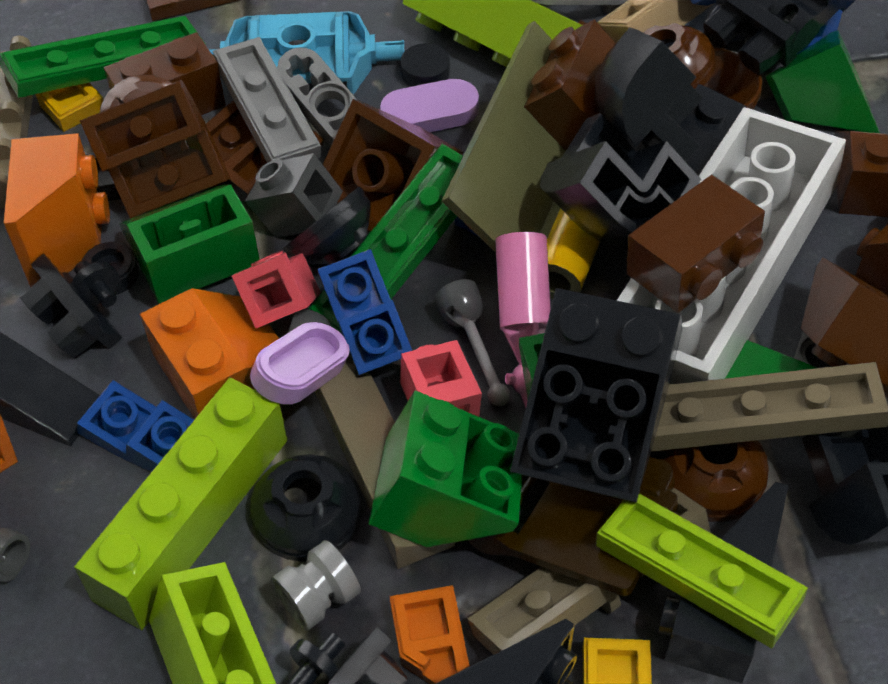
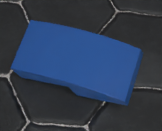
[317,249,412,375]
[77,380,194,472]

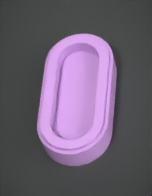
[380,79,479,132]
[250,322,350,404]

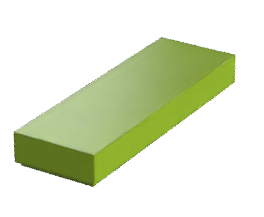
[596,494,808,649]

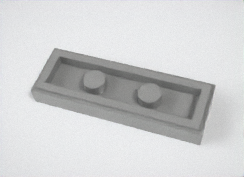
[213,37,321,163]

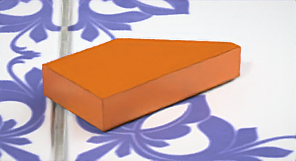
[390,585,470,684]

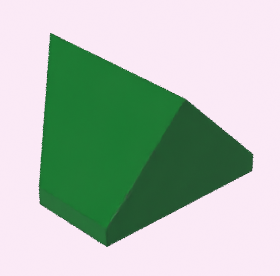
[765,30,880,133]

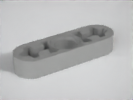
[277,47,357,147]

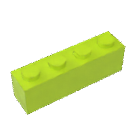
[402,0,583,67]
[74,377,287,631]
[149,562,276,684]

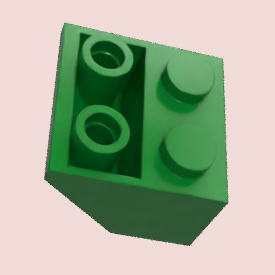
[119,184,260,304]
[369,390,522,547]

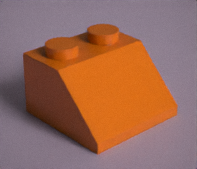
[3,133,110,287]
[140,288,279,419]

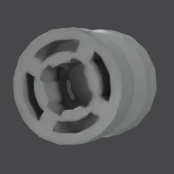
[271,540,361,631]

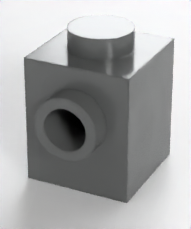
[245,153,343,238]

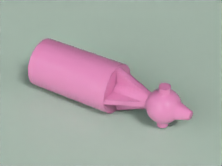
[495,232,551,408]

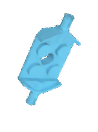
[209,11,405,95]

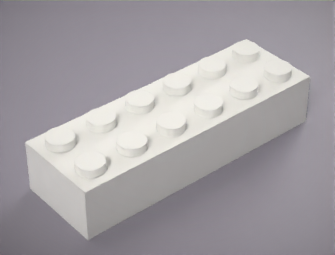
[617,107,846,384]

